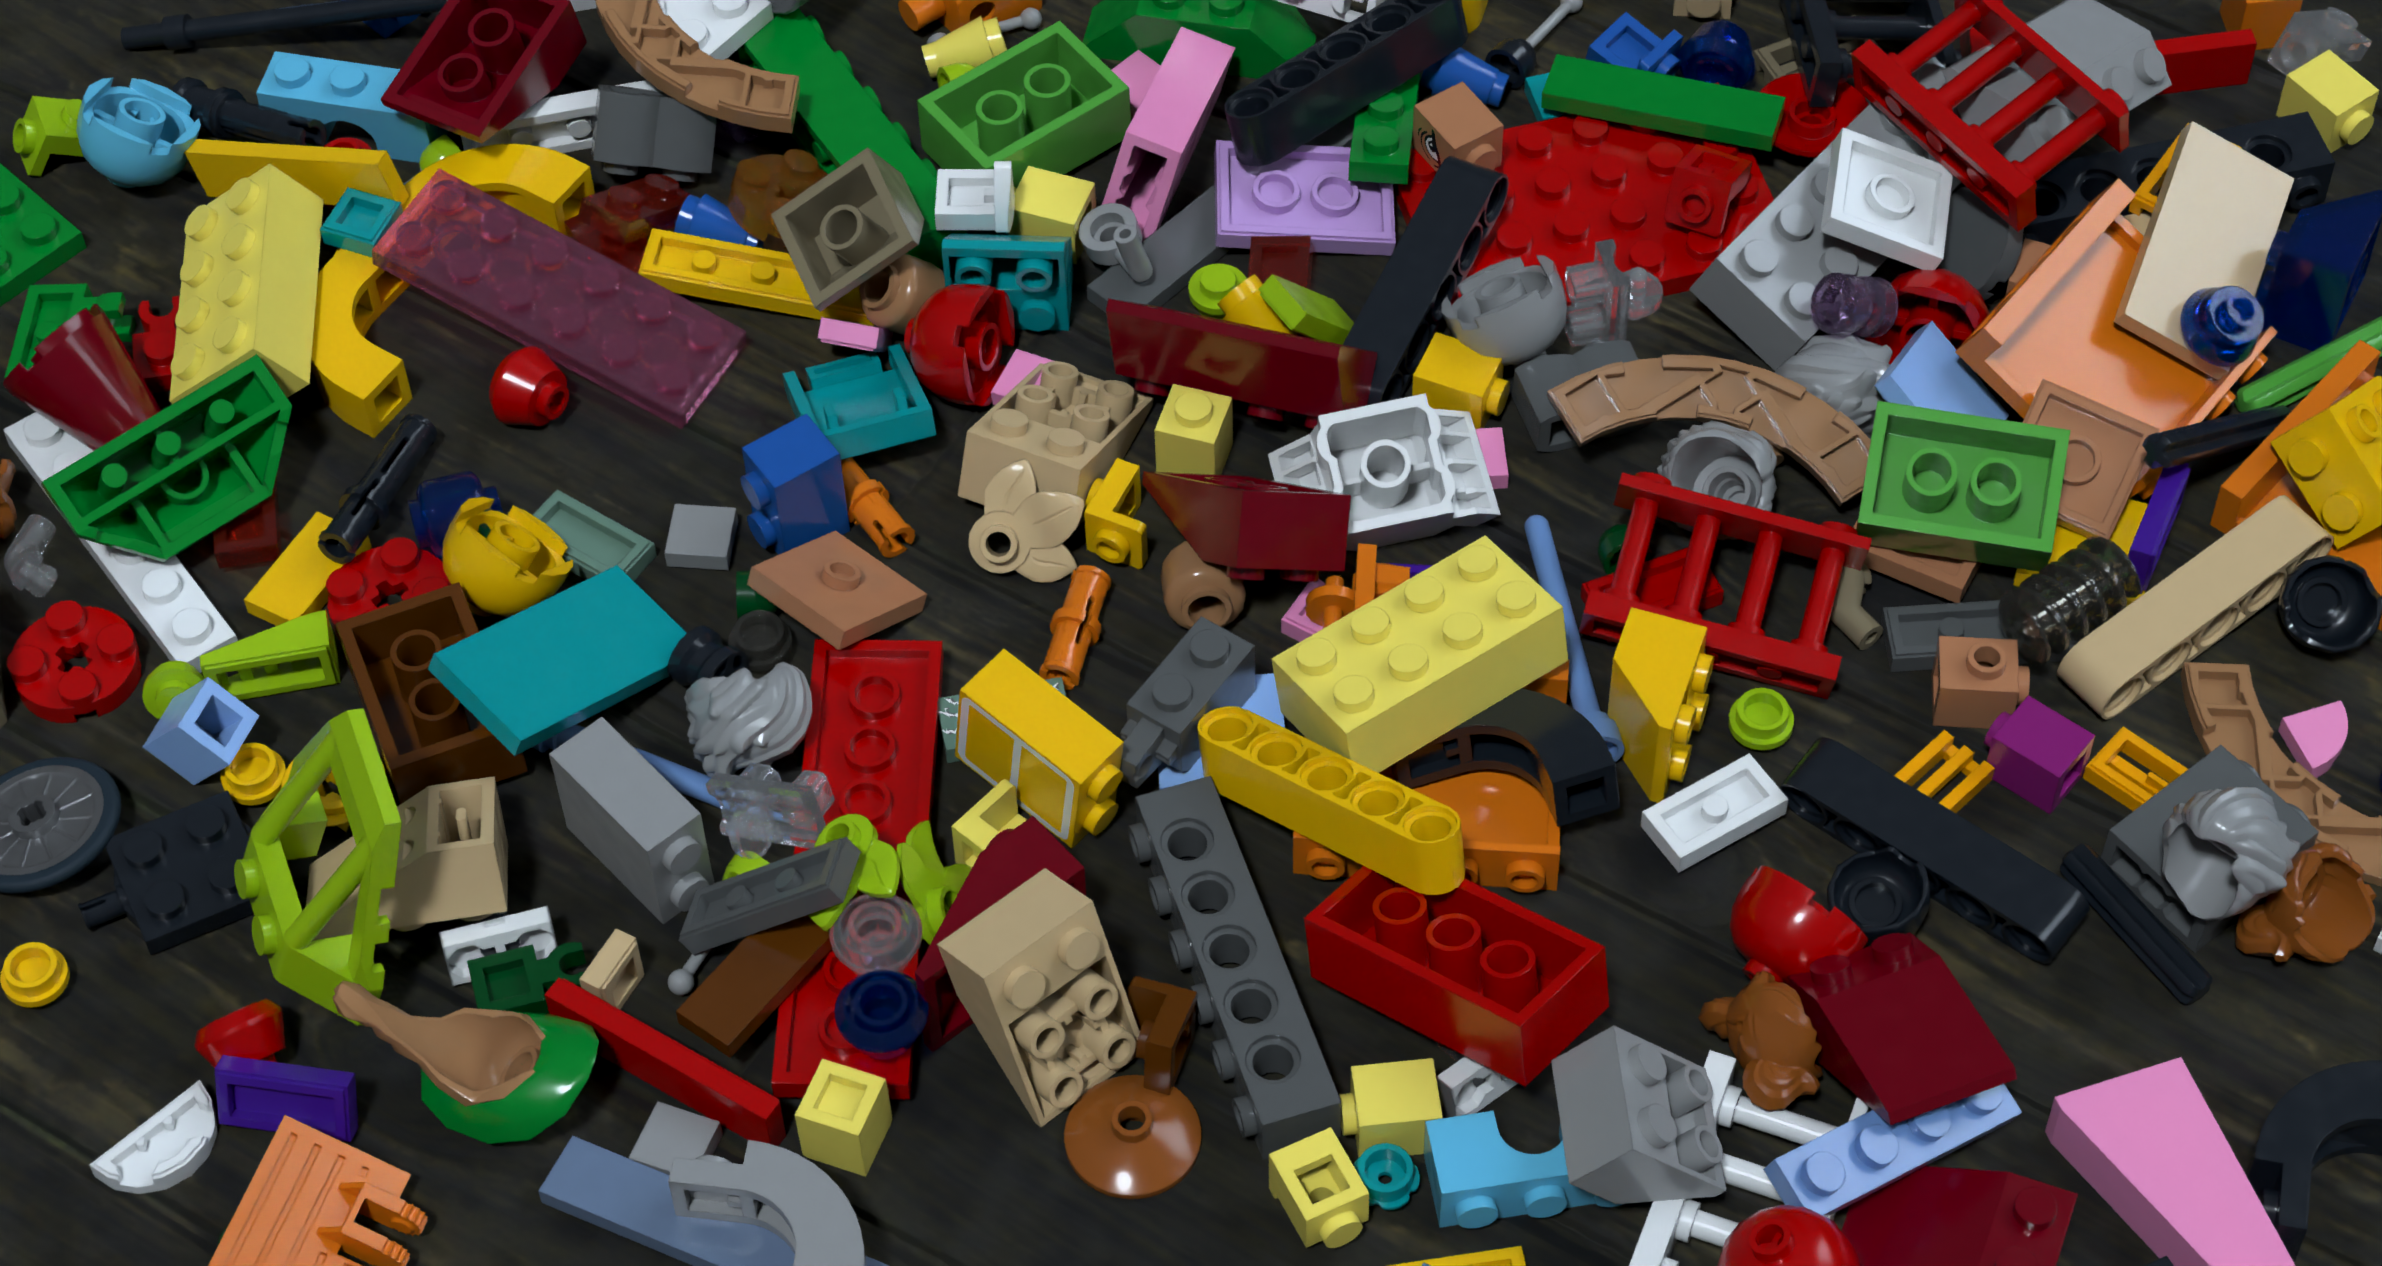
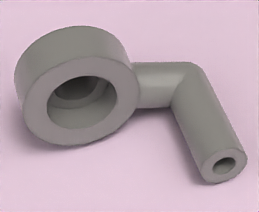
[1079,203,1153,282]

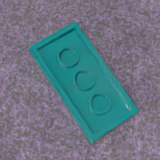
[428,565,686,756]

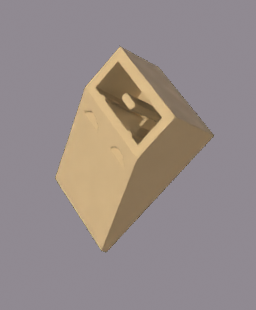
[958,361,1154,530]
[306,776,508,940]
[937,868,1140,1127]

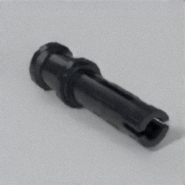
[171,77,327,147]

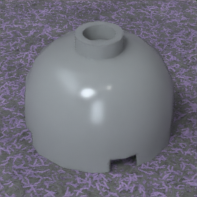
[1441,255,1567,369]

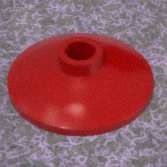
[1760,73,1869,158]

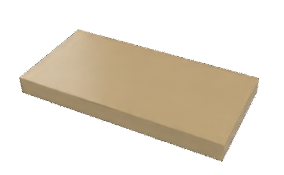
[2113,121,2294,380]

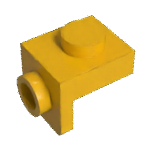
[1084,458,1148,569]

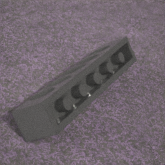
[1128,776,1341,1160]

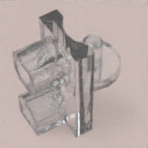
[1564,239,1663,347]
[705,763,835,859]

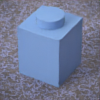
[143,677,260,785]

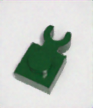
[467,942,586,1014]

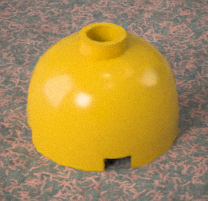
[443,497,573,617]

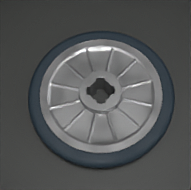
[0,757,121,893]

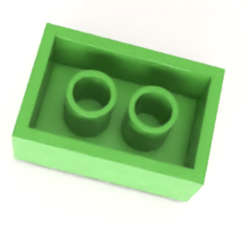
[917,21,1131,188]
[1856,401,2070,572]

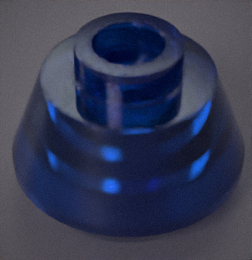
[1677,20,1756,89]
[2180,286,2264,367]
[835,969,929,1059]

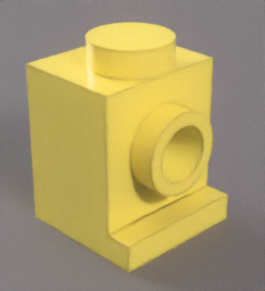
[1269,1127,1369,1248]

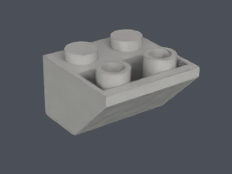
[1551,1025,1726,1204]

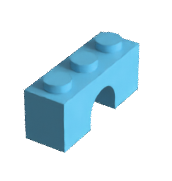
[256,51,449,163]
[1424,1111,1623,1228]

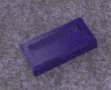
[2120,463,2191,594]
[214,1055,358,1142]

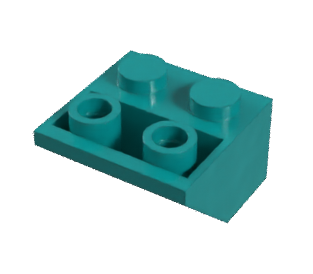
[942,233,1074,331]

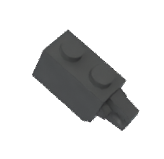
[1120,616,1255,788]

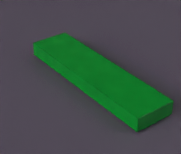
[1541,54,1785,152]

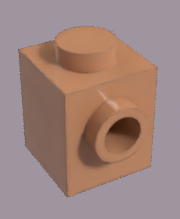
[1931,636,2030,729]

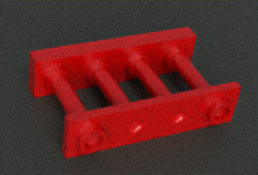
[1851,0,2130,232]
[1579,472,1872,700]

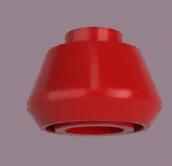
[489,346,569,426]
[194,998,285,1068]

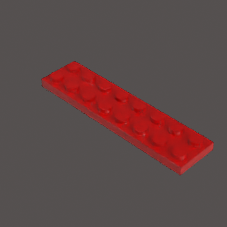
[771,639,944,1099]

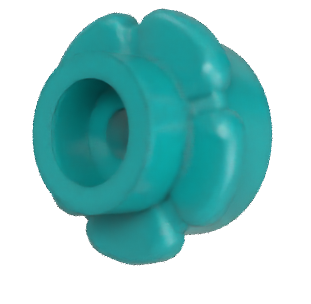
[1353,1143,1420,1210]

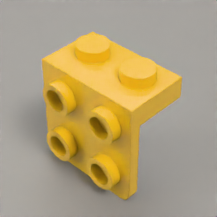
[2270,376,2382,549]

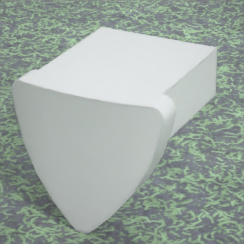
[935,161,1015,233]

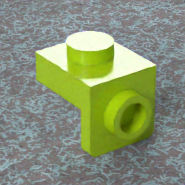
[13,96,83,177]

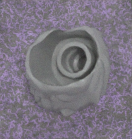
[1775,332,1893,439]
[1657,420,1777,541]
[684,662,813,783]
[2162,787,2301,921]

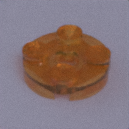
[728,149,828,249]

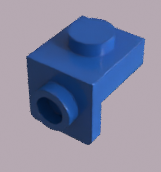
[1585,12,1684,76]

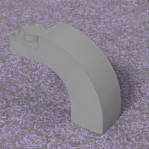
[668,1140,867,1266]

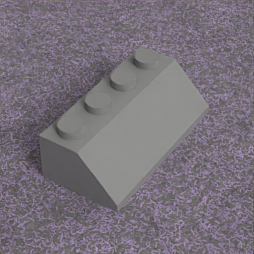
[1942,0,2172,162]

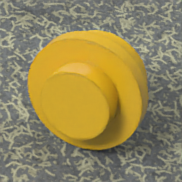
[220,743,286,806]
[0,942,70,1008]

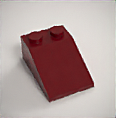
[381,0,587,144]
[1142,471,1351,582]
[915,816,1086,1052]
[1787,932,2017,1125]
[1841,1166,2078,1266]

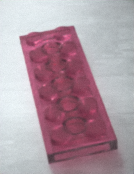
[372,168,746,429]

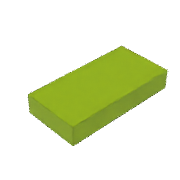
[1258,274,1354,345]

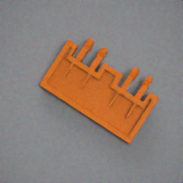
[208,1115,428,1266]

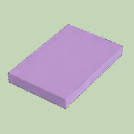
[1214,140,1396,256]

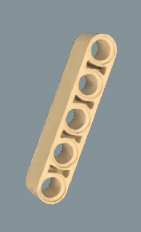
[2057,495,2334,720]

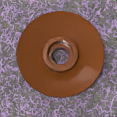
[1064,1075,1202,1199]

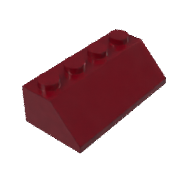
[1106,298,1378,429]

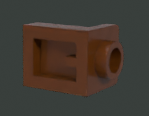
[1128,976,1197,1095]

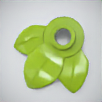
[808,814,900,931]
[897,821,971,945]

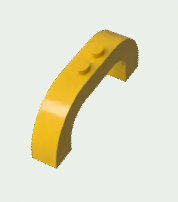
[311,144,597,438]

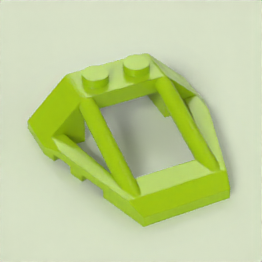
[234,708,402,1026]

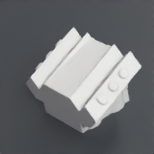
[1268,393,1501,551]

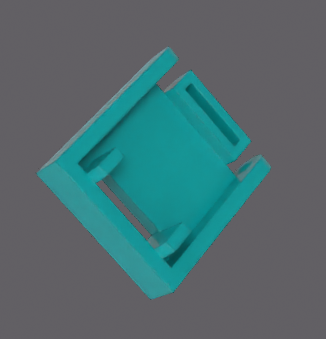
[782,343,937,460]

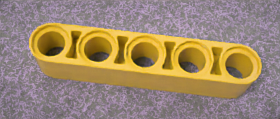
[1197,706,1465,895]

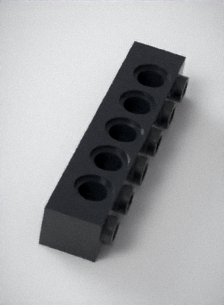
[2022,111,2336,245]

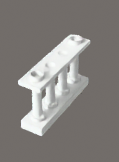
[1629,1050,1869,1266]

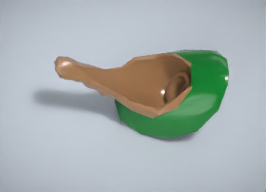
[333,980,599,1144]

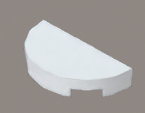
[89,1080,218,1194]

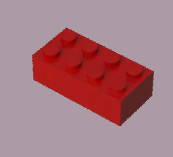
[1304,866,1609,1087]

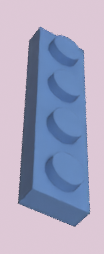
[1763,1084,2022,1217]

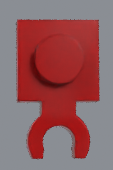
[132,295,180,393]

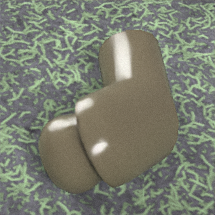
[1830,564,1883,650]

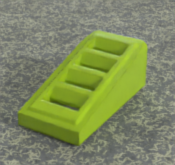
[199,610,341,700]

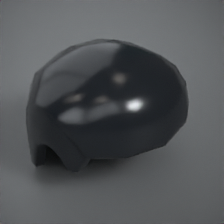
[2278,555,2382,654]
[1827,846,1930,947]

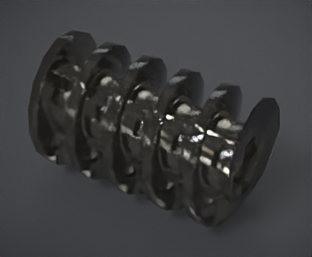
[1998,536,2141,667]

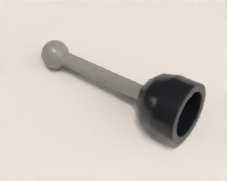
[1485,0,1583,89]

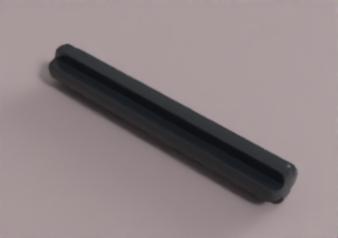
[2142,405,2291,469]

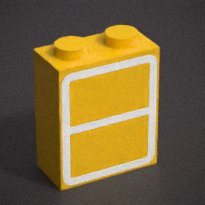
[955,649,1124,849]

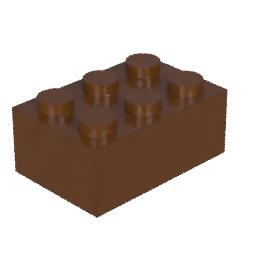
[336,582,528,805]

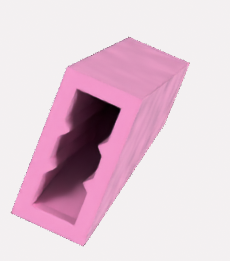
[1102,27,1235,242]
[2045,1057,2296,1266]

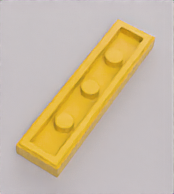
[184,139,409,206]
[638,228,875,326]

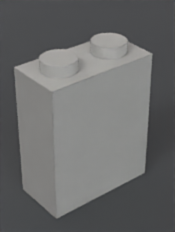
[549,717,715,924]

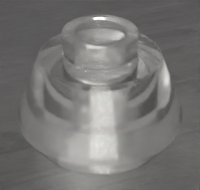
[829,894,923,981]

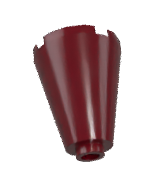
[3,303,161,451]

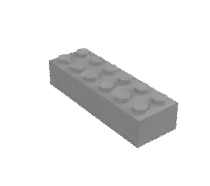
[1689,57,1962,371]

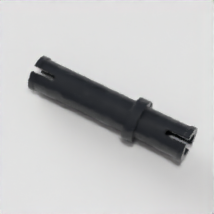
[317,414,437,564]

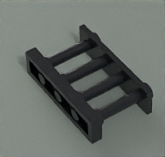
[1780,0,1962,108]

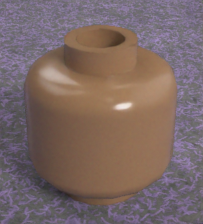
[859,254,945,336]
[1161,541,1246,630]

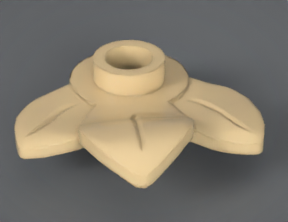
[968,459,1085,583]

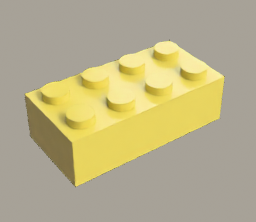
[169,164,324,404]
[1271,535,1568,773]

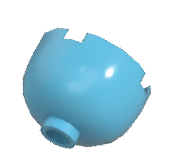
[76,77,201,188]

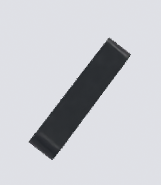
[1224,0,1469,167]
[1343,156,1509,405]
[1779,737,2090,964]

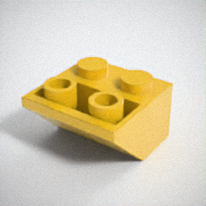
[1607,607,1714,803]

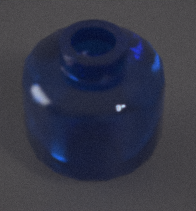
[407,471,503,559]

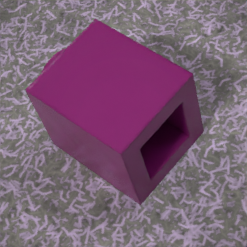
[1984,695,2095,814]

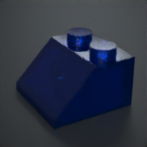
[2255,190,2382,351]

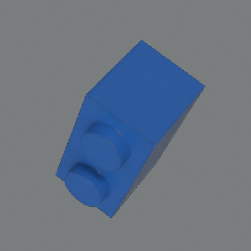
[740,413,850,555]

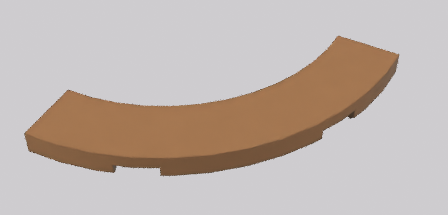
[595,0,800,133]
[1546,354,1871,507]
[2180,662,2382,887]

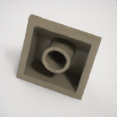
[771,147,924,311]

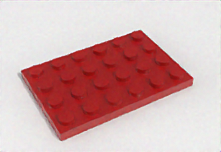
[1393,82,1774,337]

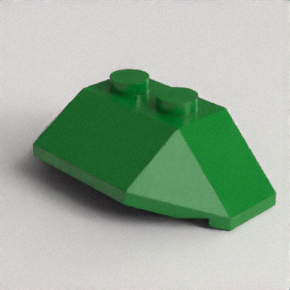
[1082,0,1316,79]
[41,354,292,562]

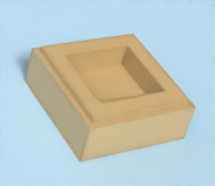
[579,929,644,1009]

